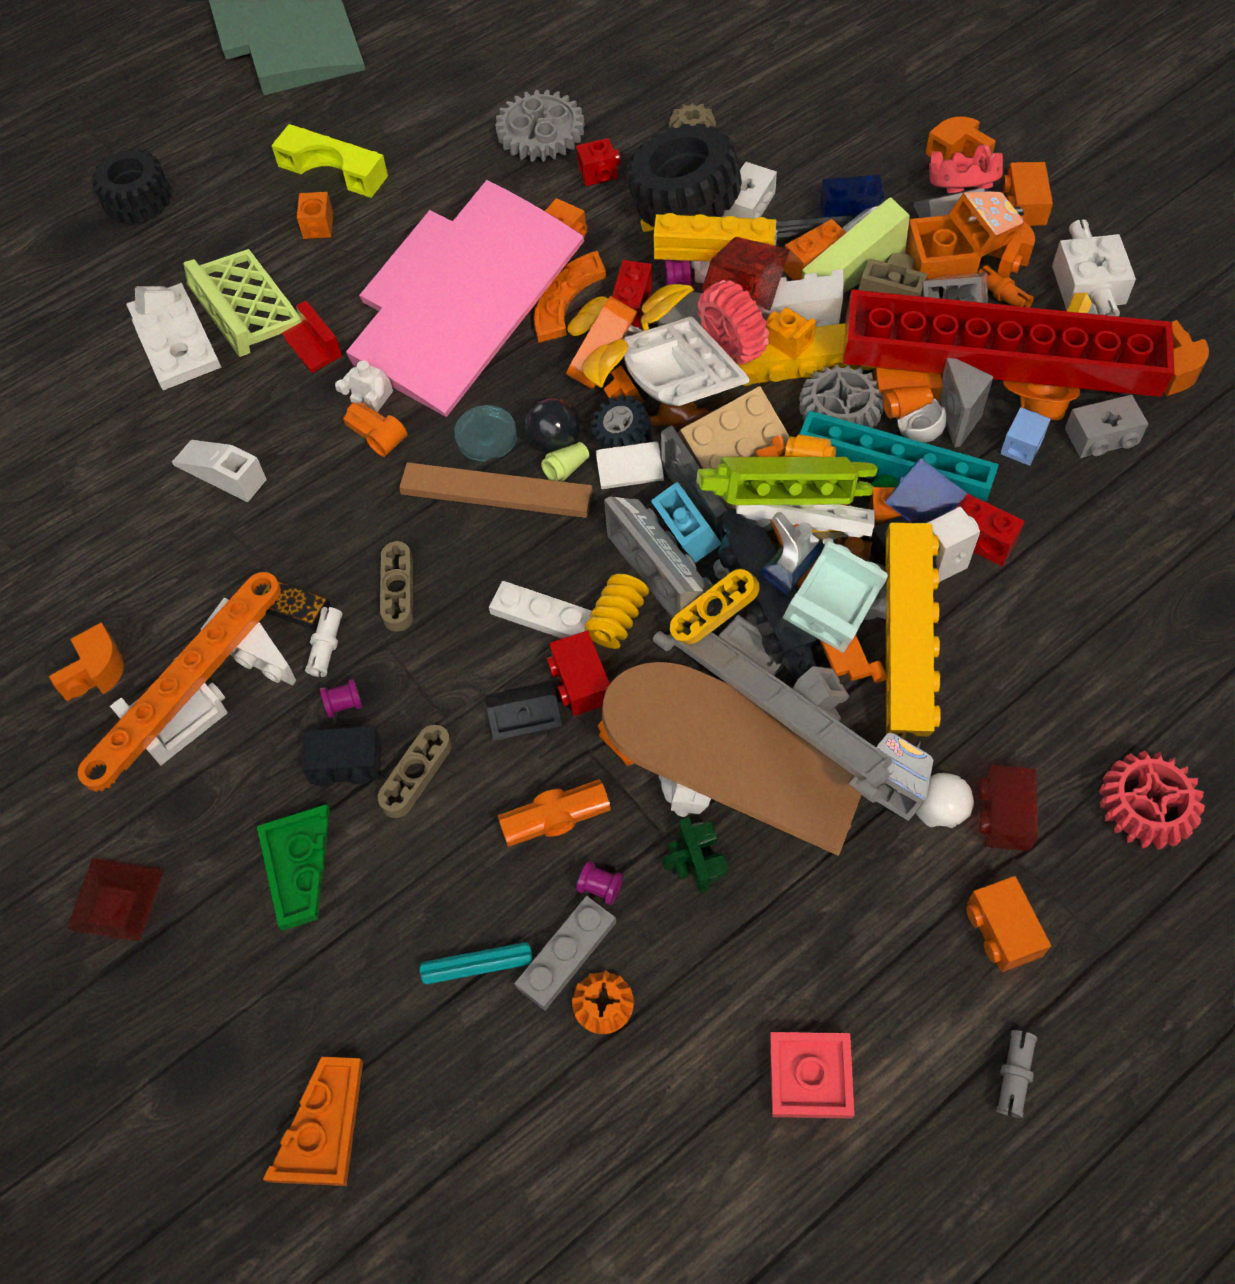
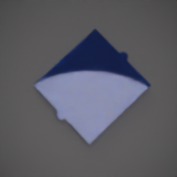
[885,458,967,523]

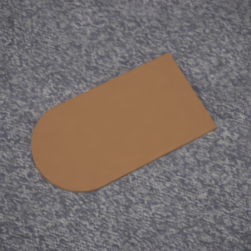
[602,662,861,856]

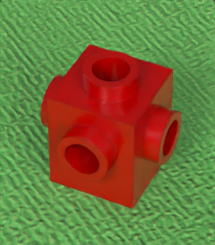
[576,138,621,186]

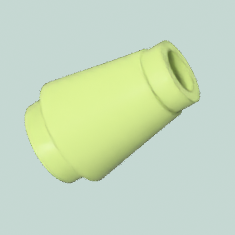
[541,442,589,481]

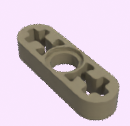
[380,541,413,632]
[378,725,452,818]

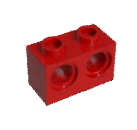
[612,260,652,329]
[953,492,1025,567]

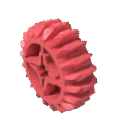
[697,280,769,365]
[1099,751,1205,850]

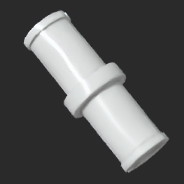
[305,607,343,677]

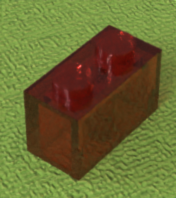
[978,765,1038,851]

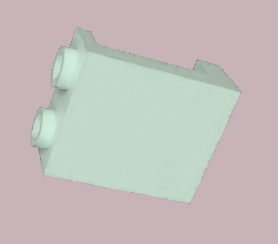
[783,541,889,653]

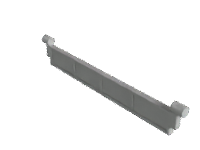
[653,626,892,803]

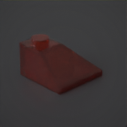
[67,859,163,942]

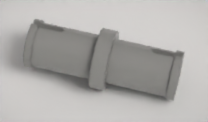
[996,1030,1037,1118]

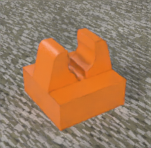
[604,366,644,403]

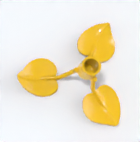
[567,284,694,387]

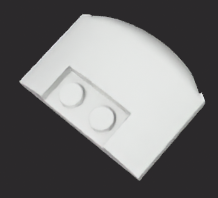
[624,316,749,406]

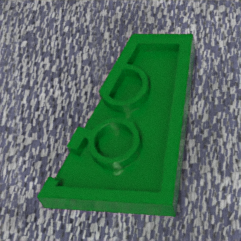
[257,804,330,931]

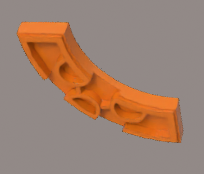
[534,251,606,343]

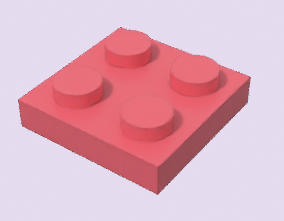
[770,1032,855,1118]

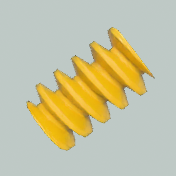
[585,574,649,649]

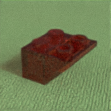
[702,237,790,311]

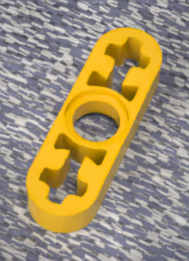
[670,569,759,645]

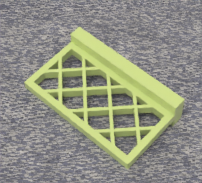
[183,249,301,357]

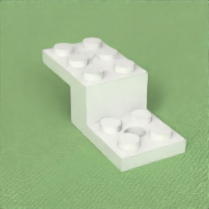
[127,283,221,390]

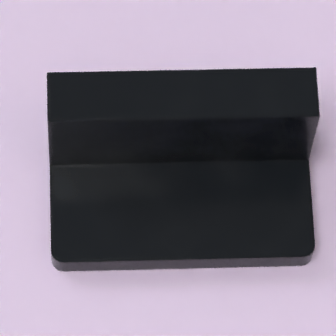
[485,682,562,741]

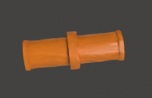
[978,265,1034,307]

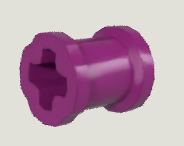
[320,678,363,718]
[576,860,624,906]

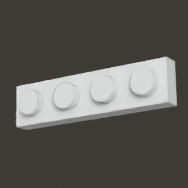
[736,504,875,537]

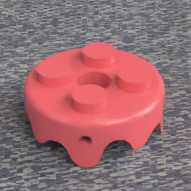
[929,144,1003,193]

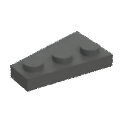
[661,426,728,535]

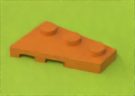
[263,1057,363,1186]

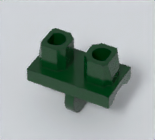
[662,818,728,893]

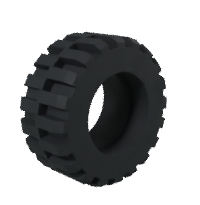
[626,123,742,227]

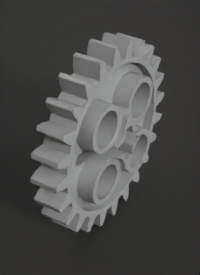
[495,90,584,162]

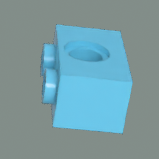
[651,481,721,563]

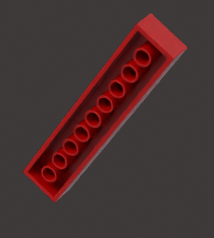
[842,290,1175,397]

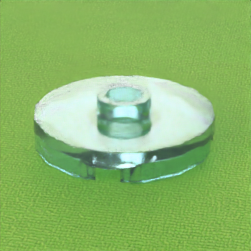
[454,405,517,461]

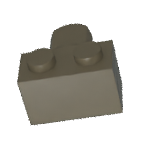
[859,253,928,297]

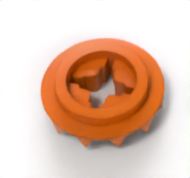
[572,970,634,1034]

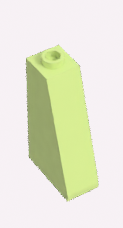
[802,197,910,293]

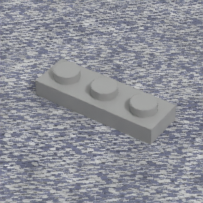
[514,896,616,1011]

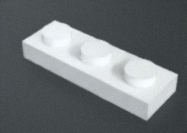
[489,581,592,639]

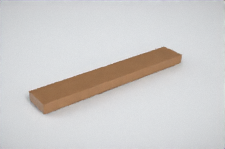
[399,462,593,518]

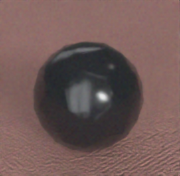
[525,397,580,453]

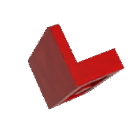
[282,301,342,373]

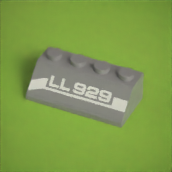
[604,497,714,626]

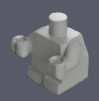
[792,666,849,721]

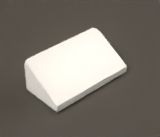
[596,442,664,489]

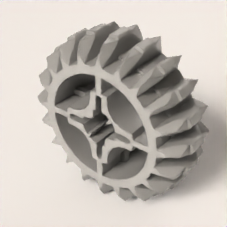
[799,363,884,428]

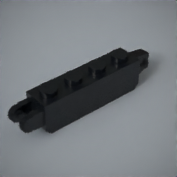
[717,508,817,681]

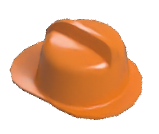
[1003,381,1080,420]

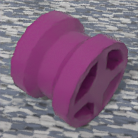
[664,260,691,286]

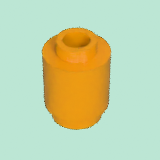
[785,434,836,457]

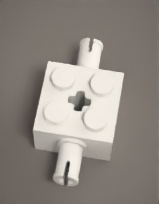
[1052,220,1136,316]

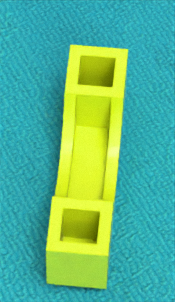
[271,124,388,198]

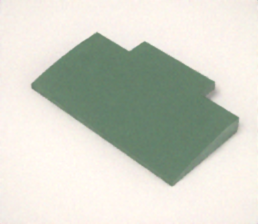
[209,0,366,95]

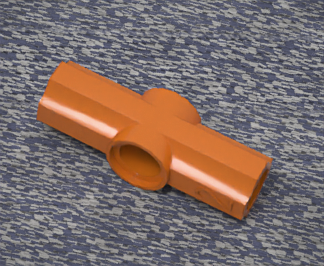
[497,779,611,847]

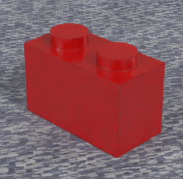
[546,630,610,716]

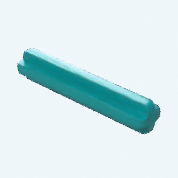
[420,942,532,984]

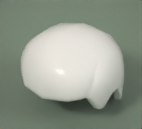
[897,399,946,443]
[916,773,974,828]

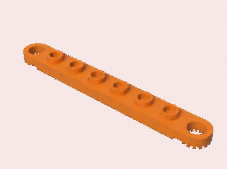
[78,572,281,792]

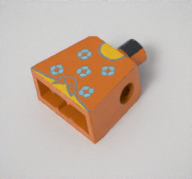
[949,192,1024,257]

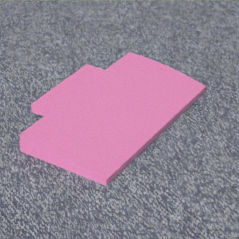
[346,180,584,417]

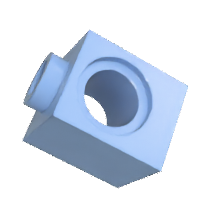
[1000,407,1051,466]

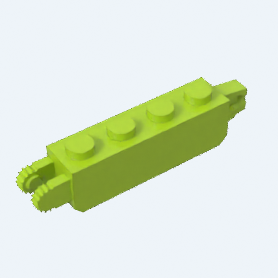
[696,457,878,505]

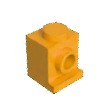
[765,307,816,360]

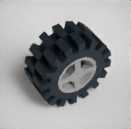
[591,395,653,449]

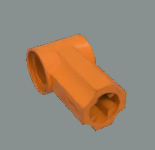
[343,402,408,457]

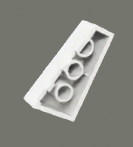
[735,269,843,327]

